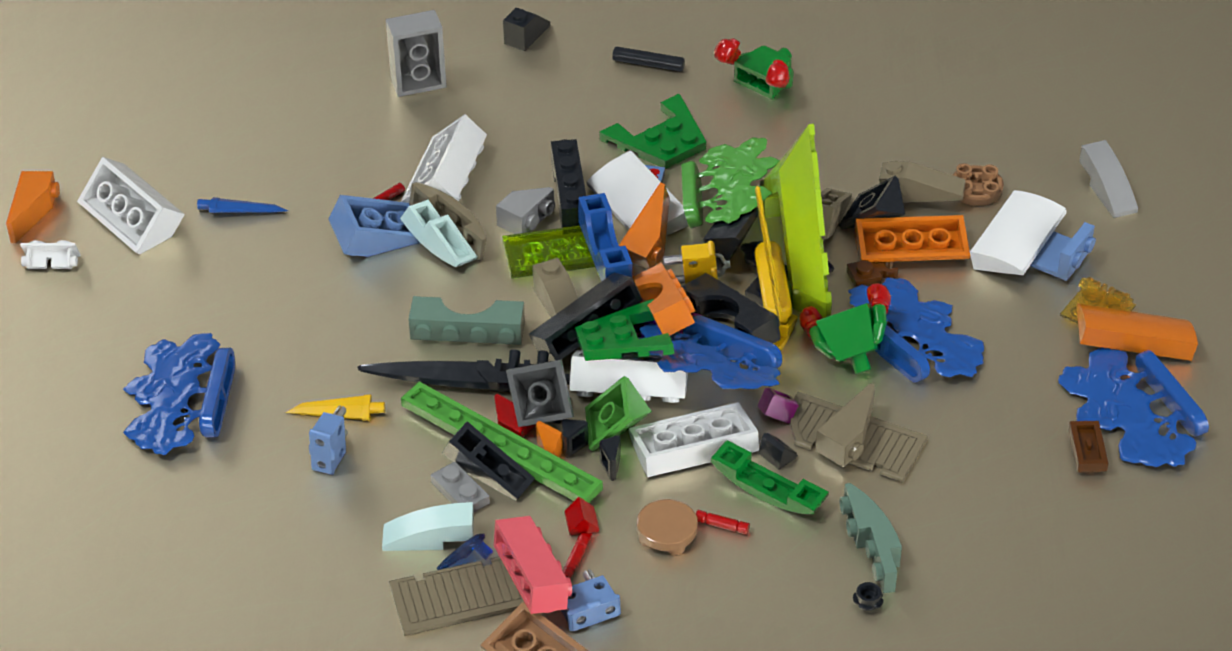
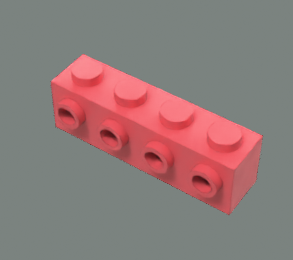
[493,516,572,614]

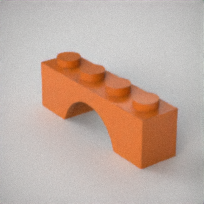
[632,262,695,336]

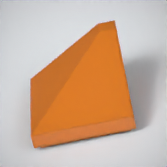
[536,421,563,457]

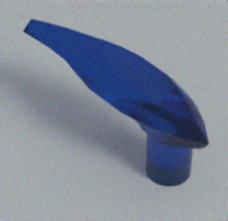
[436,533,494,570]

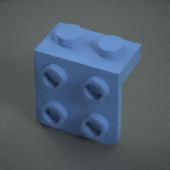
[1030,222,1096,281]

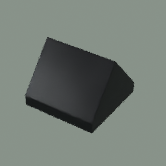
[562,419,588,458]
[759,433,798,470]

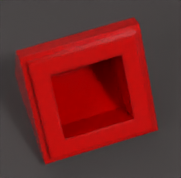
[564,497,599,536]

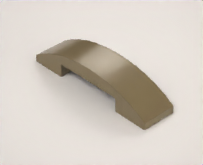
[409,182,486,261]

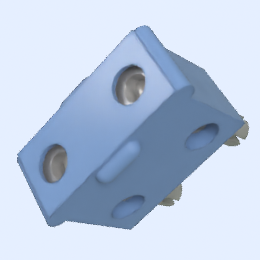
[309,405,348,475]
[561,569,621,632]

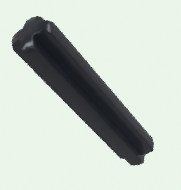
[612,46,685,72]

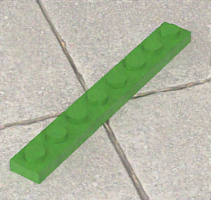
[401,381,603,503]

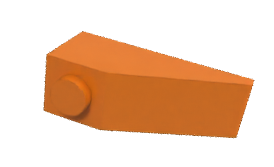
[6,171,60,243]
[619,182,670,269]

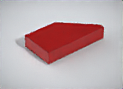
[494,394,536,438]

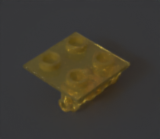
[1060,277,1136,324]

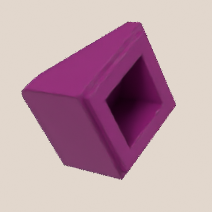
[758,387,799,423]

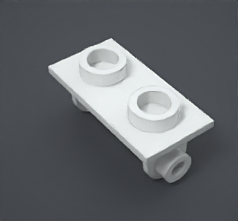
[20,240,81,269]

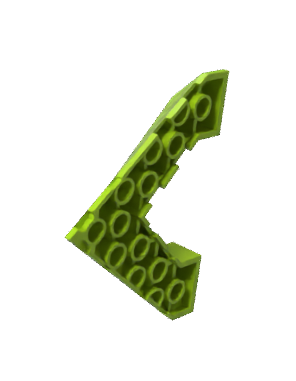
[759,124,832,318]

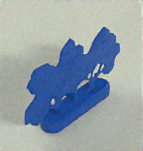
[848,278,984,383]
[635,315,782,390]
[123,333,235,455]
[1058,347,1209,467]

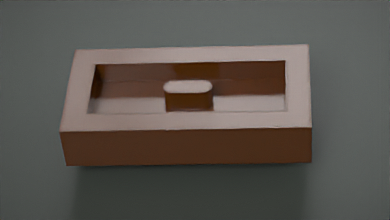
[1068,421,1109,472]

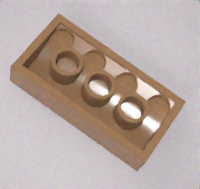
[480,601,588,651]

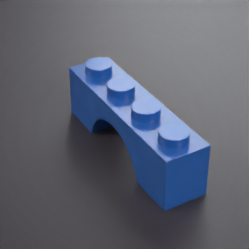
[578,193,633,282]

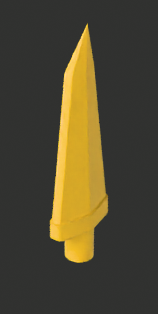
[285,394,386,421]

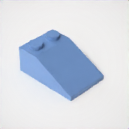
[329,195,420,257]

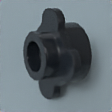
[740,241,763,266]

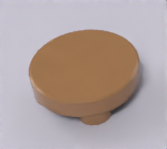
[953,163,1004,206]
[637,499,698,555]

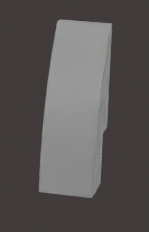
[1079,140,1138,218]

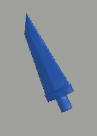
[197,197,288,213]

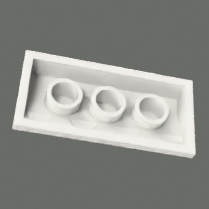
[587,151,688,236]
[970,190,1067,275]
[629,402,759,477]

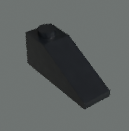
[442,421,535,501]

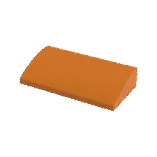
[855,215,970,262]
[1076,303,1198,361]

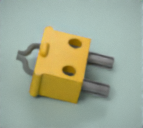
[663,241,730,284]

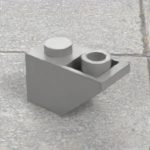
[496,187,555,238]

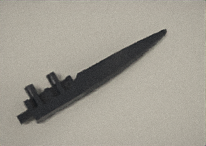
[357,349,570,392]

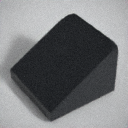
[599,435,621,481]

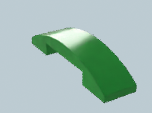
[711,440,829,514]

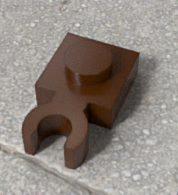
[846,261,898,287]

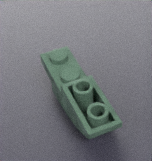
[839,483,902,593]

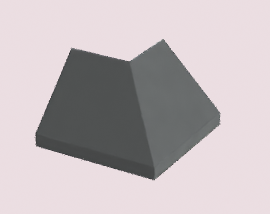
[506,359,574,427]

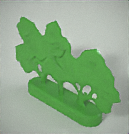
[681,137,780,229]

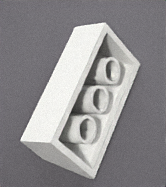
[401,114,487,203]
[77,157,185,254]
[570,350,688,403]

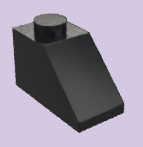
[503,8,550,51]

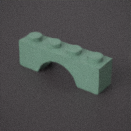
[408,296,525,345]

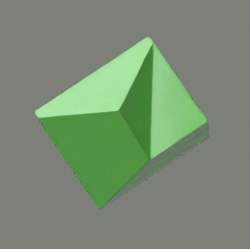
[585,376,652,452]

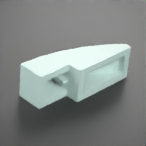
[400,199,477,267]
[382,502,474,551]

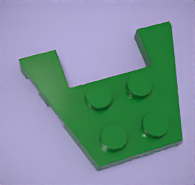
[599,94,706,169]
[575,299,675,361]

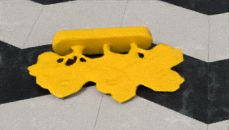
[754,186,792,322]

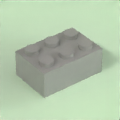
[386,10,447,97]

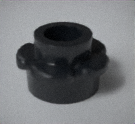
[853,582,884,611]

